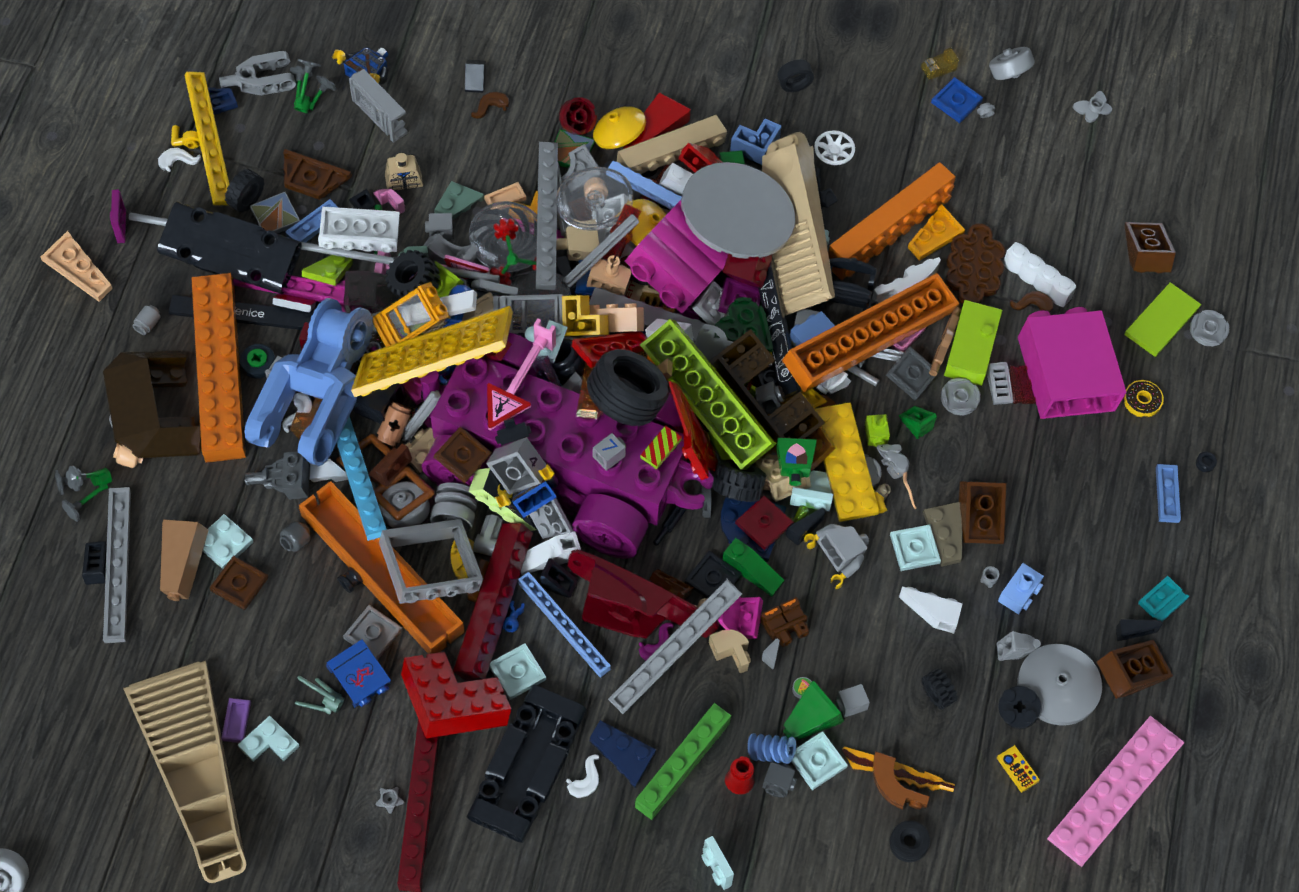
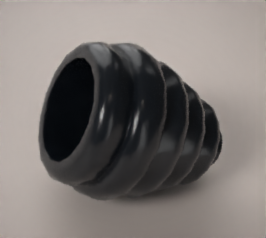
[546,339,589,381]

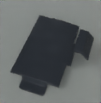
[495,417,532,446]

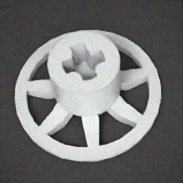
[814,130,855,165]

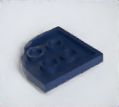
[720,497,787,562]

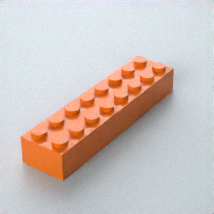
[828,162,956,280]

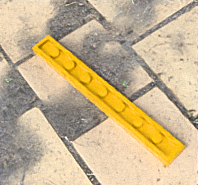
[185,72,229,205]

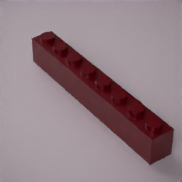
[453,523,533,681]
[397,719,440,892]

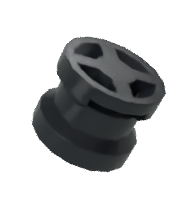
[337,567,363,593]

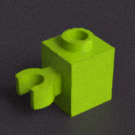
[865,414,890,447]

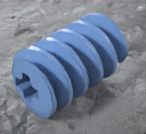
[748,733,796,764]

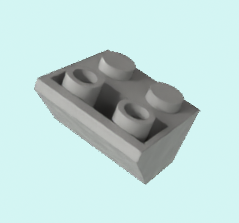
[529,497,573,539]

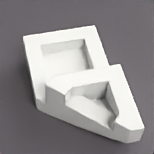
[309,459,348,482]

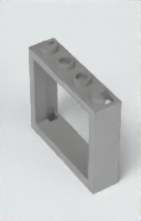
[379,519,483,604]

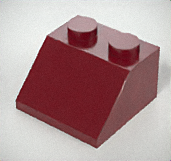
[723,254,773,288]

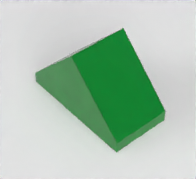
[899,406,937,439]

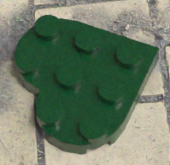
[714,297,773,352]

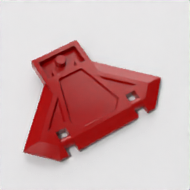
[668,381,718,480]

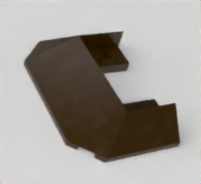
[709,329,825,460]
[103,351,200,458]

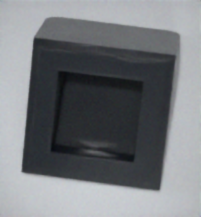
[349,189,377,210]

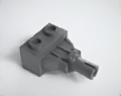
[245,451,310,500]

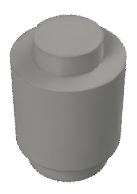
[132,305,161,335]

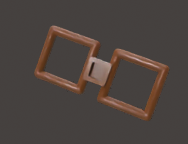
[336,434,435,521]

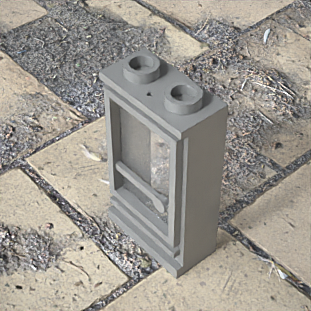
[349,69,408,143]
[493,294,567,334]

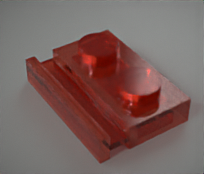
[1009,366,1036,404]

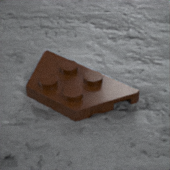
[283,149,351,200]

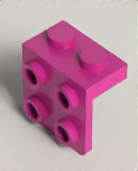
[718,597,763,639]

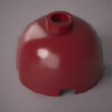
[559,97,597,135]

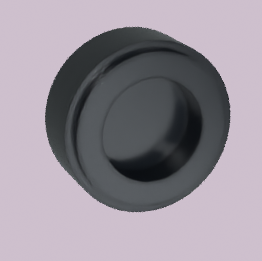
[1196,452,1217,473]

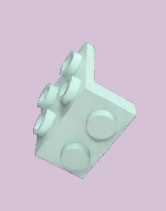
[790,470,833,512]

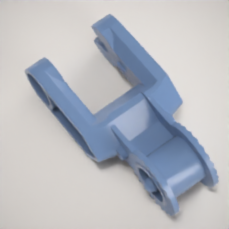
[245,298,373,466]

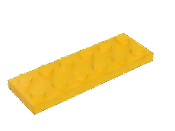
[814,403,879,522]

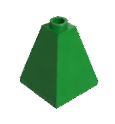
[782,681,844,741]

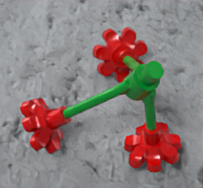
[489,218,536,286]

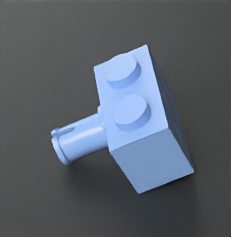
[998,563,1044,615]

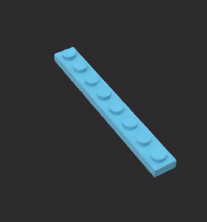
[337,416,387,541]

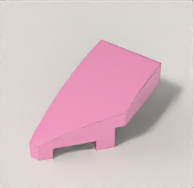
[373,189,405,214]

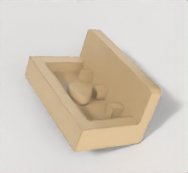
[405,428,435,473]

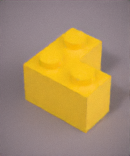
[562,295,609,336]

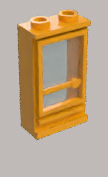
[372,282,450,347]

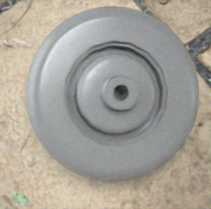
[989,47,1035,80]
[379,482,430,529]
[0,848,29,892]

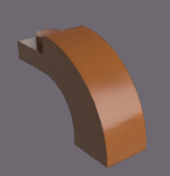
[873,751,929,810]

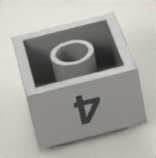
[486,437,546,495]

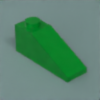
[723,538,784,596]

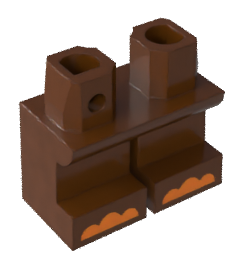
[760,597,809,647]

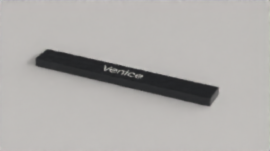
[169,295,314,330]

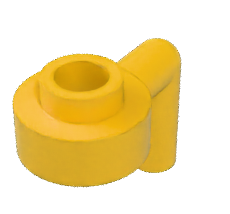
[171,125,200,149]

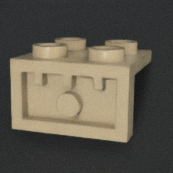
[756,459,811,502]

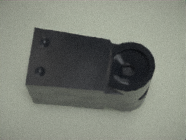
[352,362,407,424]

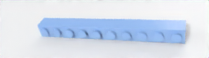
[606,161,682,210]
[518,572,611,678]

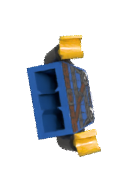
[332,48,388,85]
[495,464,558,517]

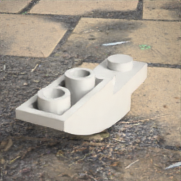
[872,257,941,303]

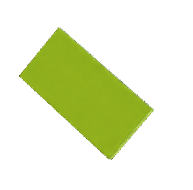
[1124,282,1201,357]

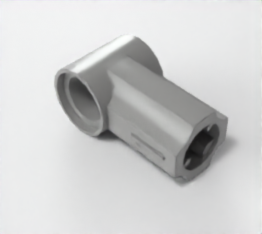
[473,514,503,556]

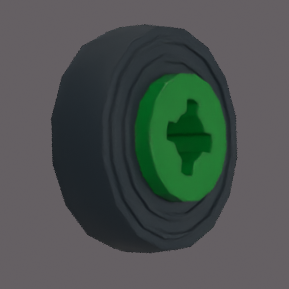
[240,344,276,379]

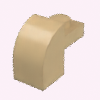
[709,630,751,673]

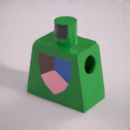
[776,438,816,486]

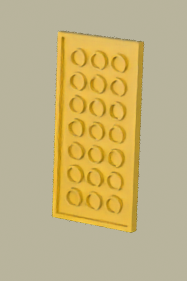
[351,306,513,397]

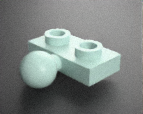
[525,320,568,364]

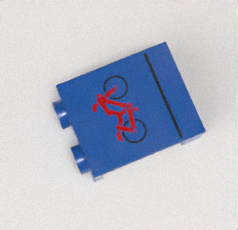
[326,639,391,708]

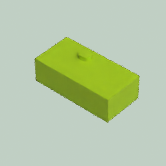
[944,300,1002,386]

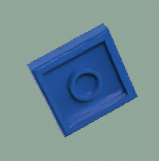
[931,77,983,123]

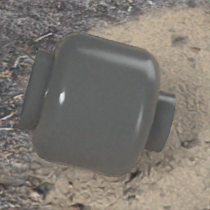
[279,521,311,552]

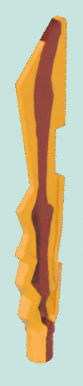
[842,747,955,792]

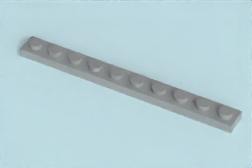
[536,142,558,290]

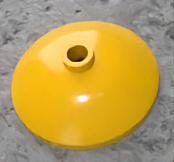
[593,107,646,149]
[622,199,667,246]

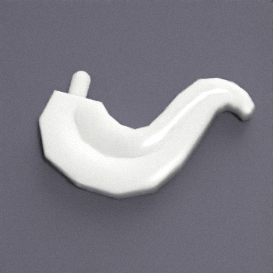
[158,148,201,172]
[283,392,313,433]
[566,754,599,798]

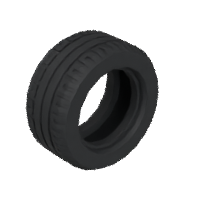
[587,349,669,426]

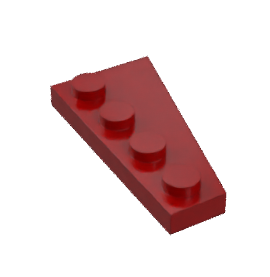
[571,331,647,368]

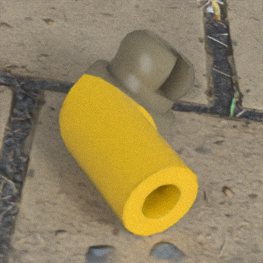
[874,484,891,514]

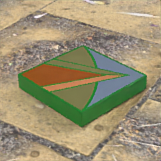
[554,129,595,168]

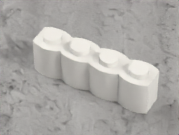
[1003,242,1076,307]

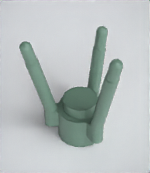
[295,676,345,715]

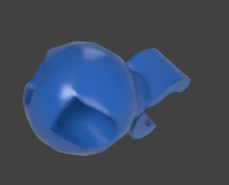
[503,601,524,633]

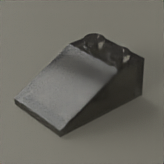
[344,271,407,316]

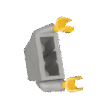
[804,524,869,589]

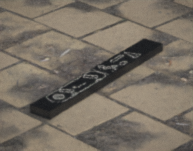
[758,257,801,399]

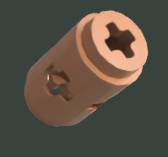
[377,402,411,446]

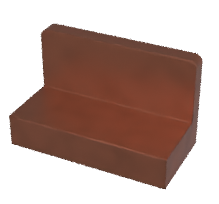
[369,444,412,487]

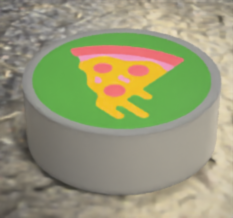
[792,677,812,699]

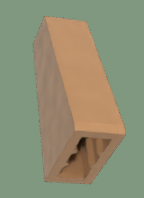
[160,520,209,601]

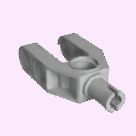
[219,51,296,96]

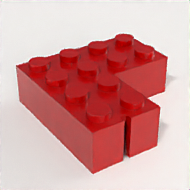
[401,652,511,738]

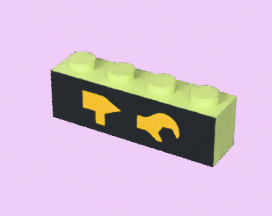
[469,468,537,531]

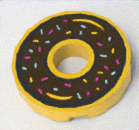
[1124,380,1164,417]

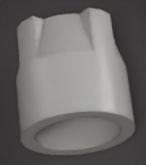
[981,566,999,588]

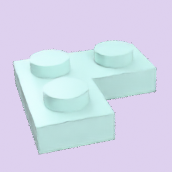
[238,716,300,762]

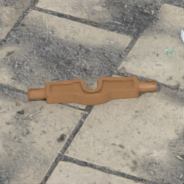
[929,307,961,376]

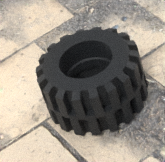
[385,250,440,304]
[712,460,767,502]

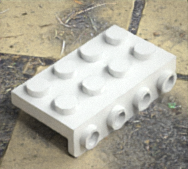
[318,207,400,253]

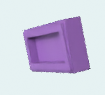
[221,698,251,743]

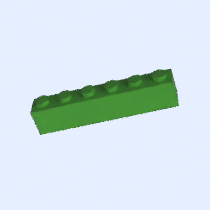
[635,703,731,820]

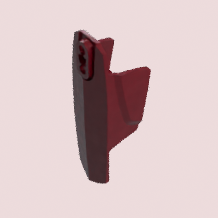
[568,549,719,639]

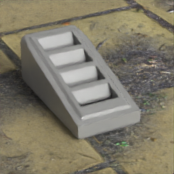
[986,362,1013,405]

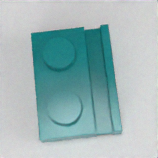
[1138,576,1189,622]

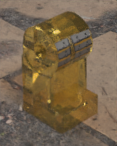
[921,47,959,79]

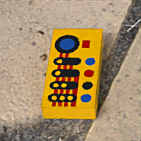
[997,745,1040,793]

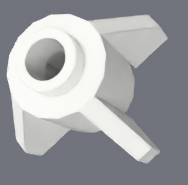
[817,372,851,395]

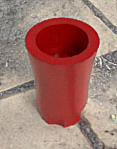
[725,756,755,795]

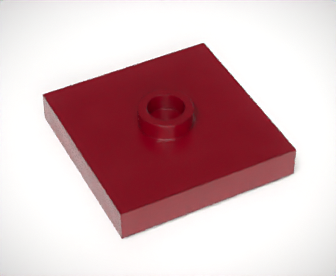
[735,496,793,551]

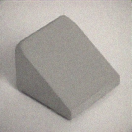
[762,638,780,669]

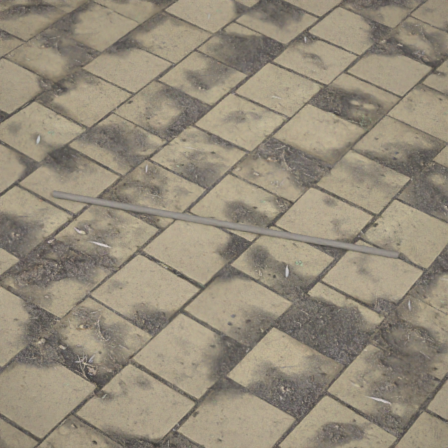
[129,213,500,283]

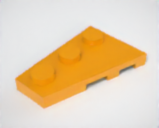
[908,204,965,261]

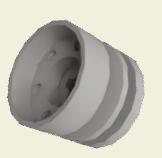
[430,483,478,532]

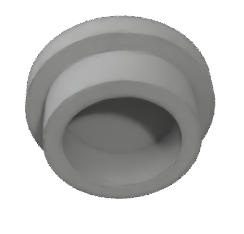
[977,103,995,118]

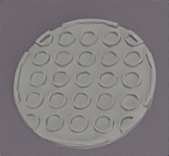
[681,162,795,259]

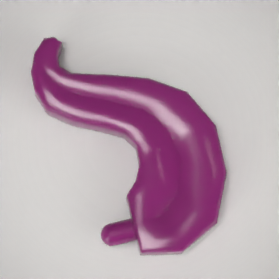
[639,623,673,660]

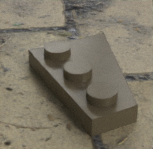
[923,502,962,567]

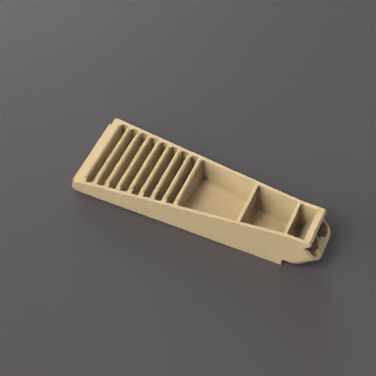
[762,132,835,316]
[123,661,246,883]

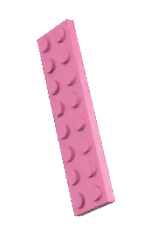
[1047,716,1185,867]

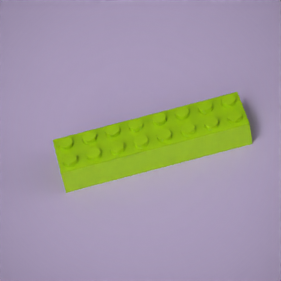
[640,319,776,470]

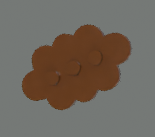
[946,224,1005,304]

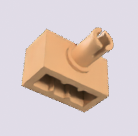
[586,255,632,295]

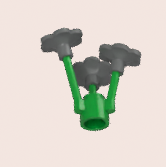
[290,59,337,113]
[55,465,112,522]

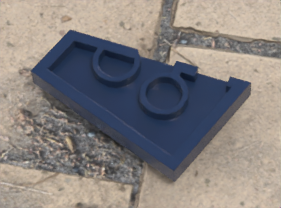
[590,720,656,788]

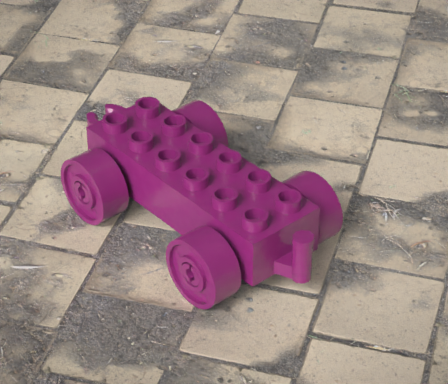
[420,333,714,559]

